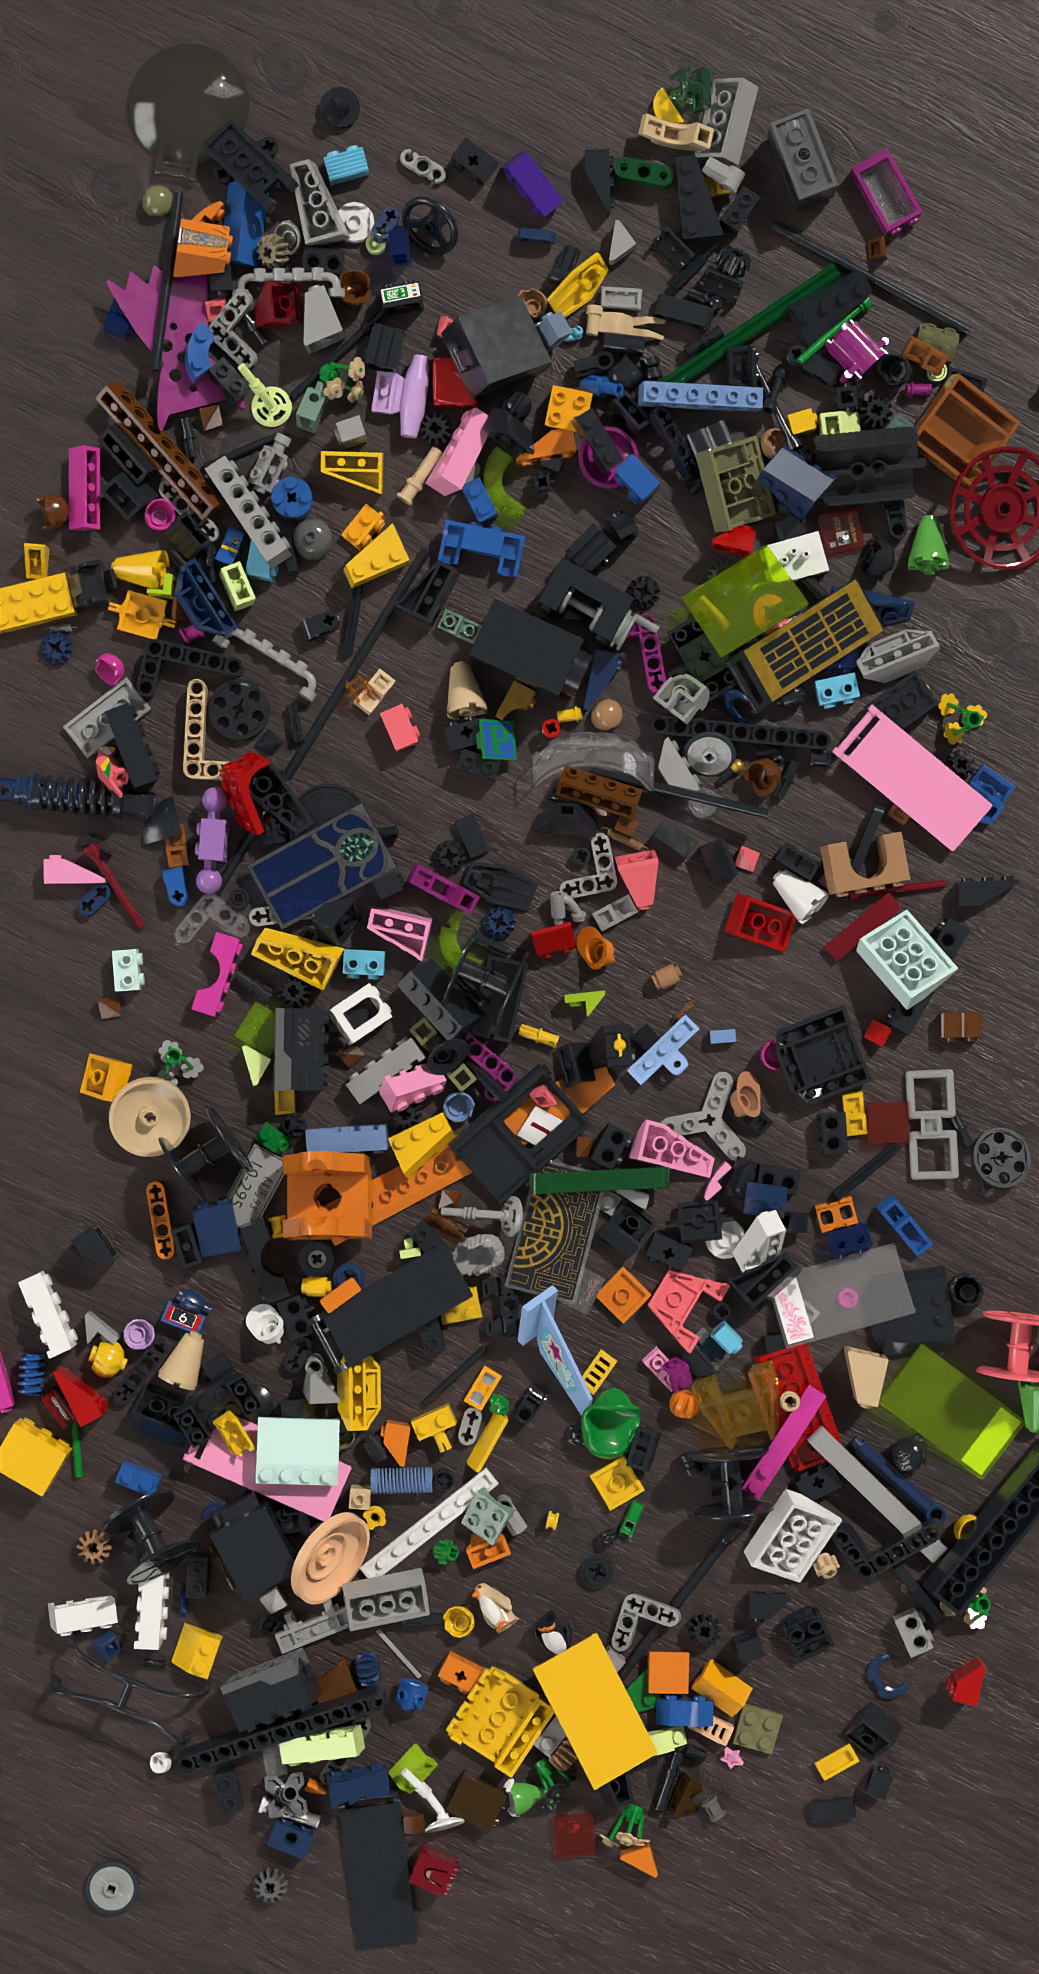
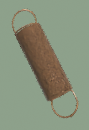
[672,999,696,1023]

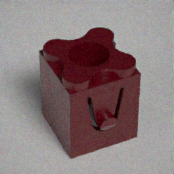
[409,1843,459,1896]

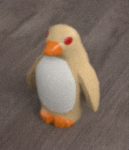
[472,1583,519,1634]

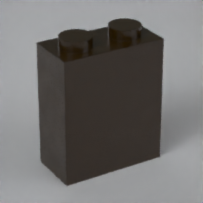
[446,1769,510,1832]

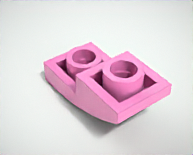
[642,1346,673,1392]

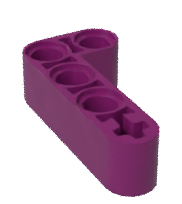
[627,614,666,694]
[464,1032,516,1101]

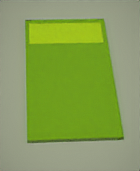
[879,1344,1025,1480]

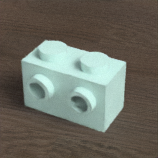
[112,949,145,991]

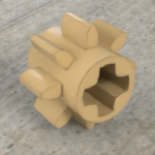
[813,1553,840,1579]

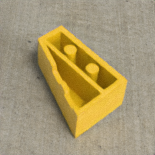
[321,451,384,494]
[343,523,409,588]
[388,1112,455,1180]

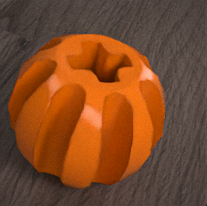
[669,1390,699,1419]

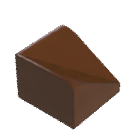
[199,405,224,431]
[614,816,640,838]
[575,1136,593,1157]

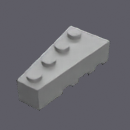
[290,159,350,248]
[346,1036,426,1104]

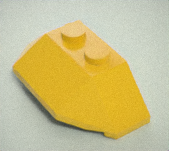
[337,1355,381,1431]

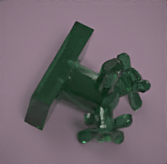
[669,66,712,113]

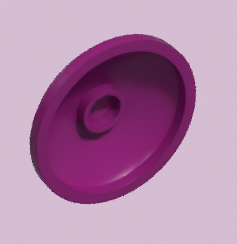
[578,427,638,489]

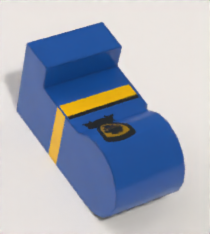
[215,526,246,566]

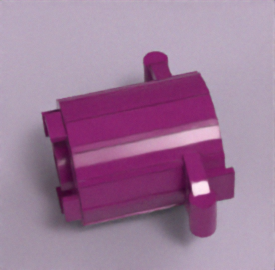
[824,320,889,384]

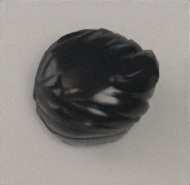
[948,1272,984,1308]
[892,1432,927,1471]

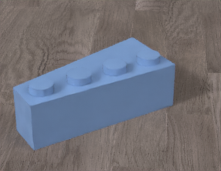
[305,1124,389,1154]

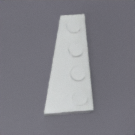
[19,1271,78,1359]
[134,1572,170,1650]

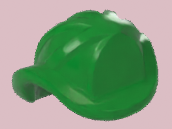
[581,1388,640,1459]

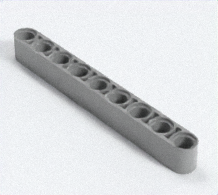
[807,1425,947,1563]

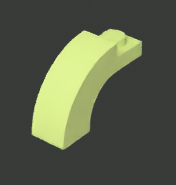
[648,1726,687,1755]

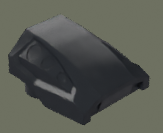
[780,1606,835,1663]

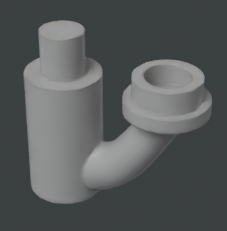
[550,891,586,925]

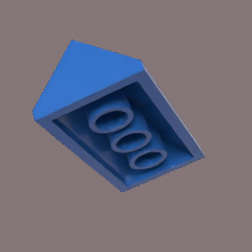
[223,181,269,268]

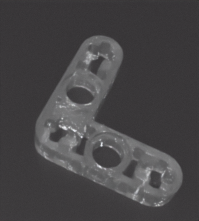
[175,893,250,943]

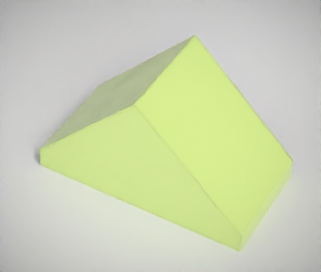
[242,1045,272,1086]

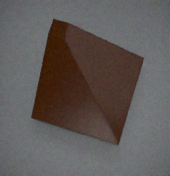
[97,996,122,1019]
[336,1043,365,1068]

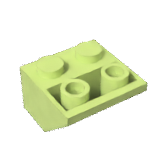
[818,411,861,435]

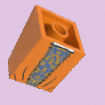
[173,219,233,277]

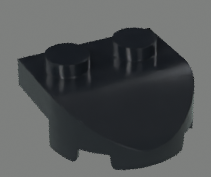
[680,1327,731,1377]

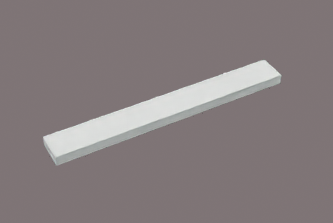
[359,1468,499,1579]

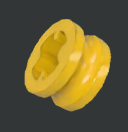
[545,1511,559,1531]

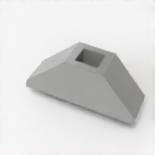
[657,737,701,792]

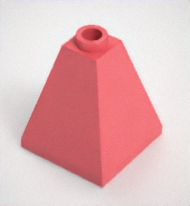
[615,849,658,910]

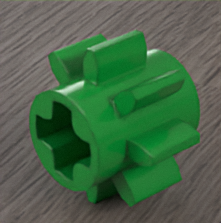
[433,1539,458,1565]

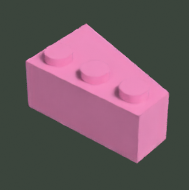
[379,1063,447,1113]

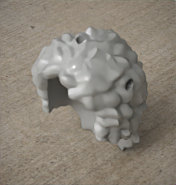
[451,1234,505,1276]

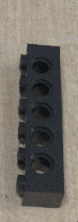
[886,918,970,1035]

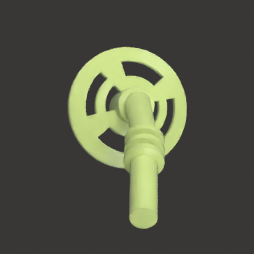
[238,364,292,427]

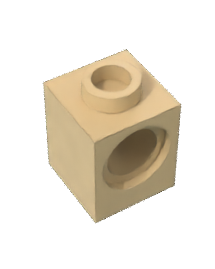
[349,1484,371,1510]

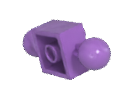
[195,787,230,894]

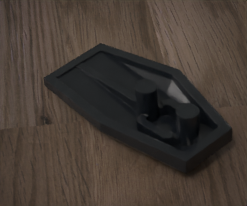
[463,861,538,911]

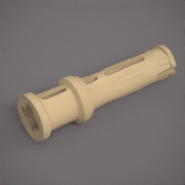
[396,447,443,506]

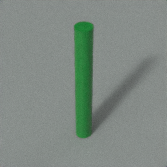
[71,1420,83,1477]

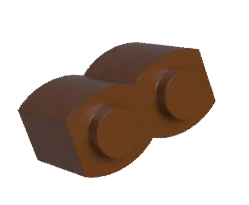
[940,1012,982,1042]

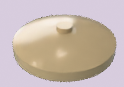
[109,1077,191,1157]

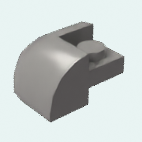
[653,674,710,724]

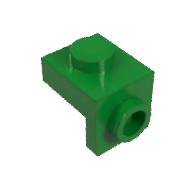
[255,1122,292,1155]

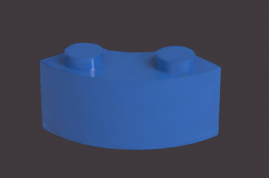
[185,322,216,383]
[656,1694,714,1727]

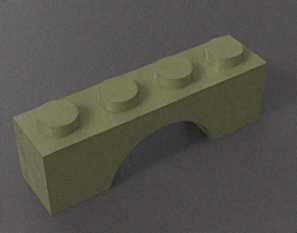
[409,1017,477,1092]

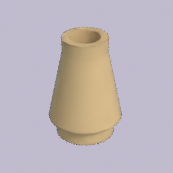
[780,1391,800,1412]

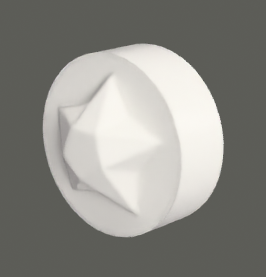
[150,1752,171,1773]

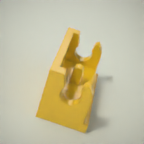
[213,1410,255,1457]

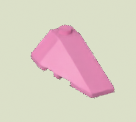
[628,1119,715,1178]

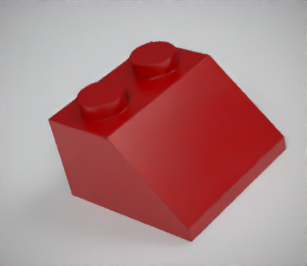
[531,922,576,959]
[946,1657,986,1706]

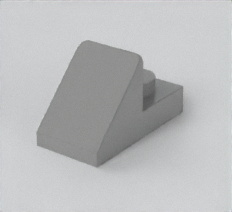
[85,1311,121,1345]

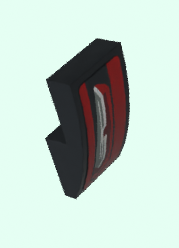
[39,1386,77,1432]

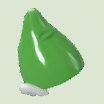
[503,1778,547,1817]

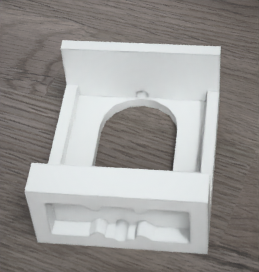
[327,983,392,1046]

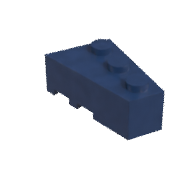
[325,1762,390,1810]

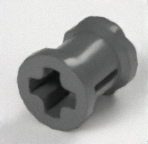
[700,1795,726,1822]

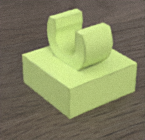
[399,1237,422,1259]

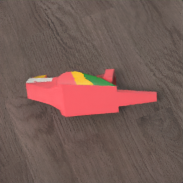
[96,746,129,798]

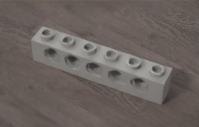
[205,456,292,569]

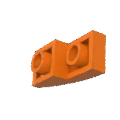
[192,201,225,224]

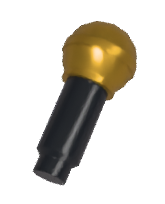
[717,759,744,785]

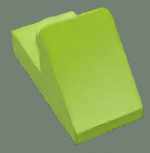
[564,991,605,1017]

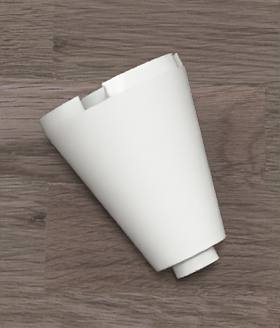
[773,869,829,924]

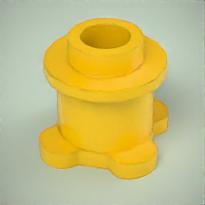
[363,1506,386,1530]

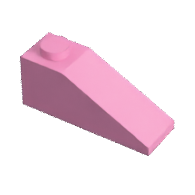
[44,855,108,884]

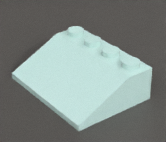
[856,910,958,1010]
[255,1417,340,1486]

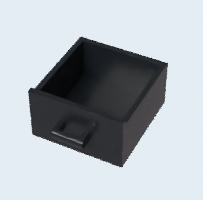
[441,295,552,399]

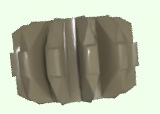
[256,234,290,269]

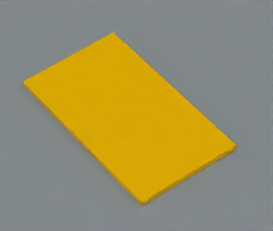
[532,1633,658,1790]

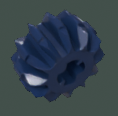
[356,1651,382,1687]

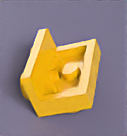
[441,1286,482,1325]

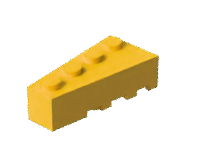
[251,928,345,991]

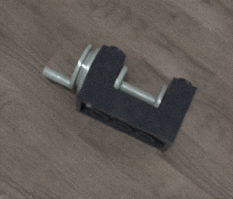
[538,558,660,650]

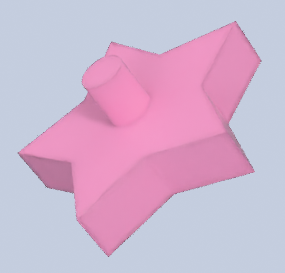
[720,1747,744,1769]

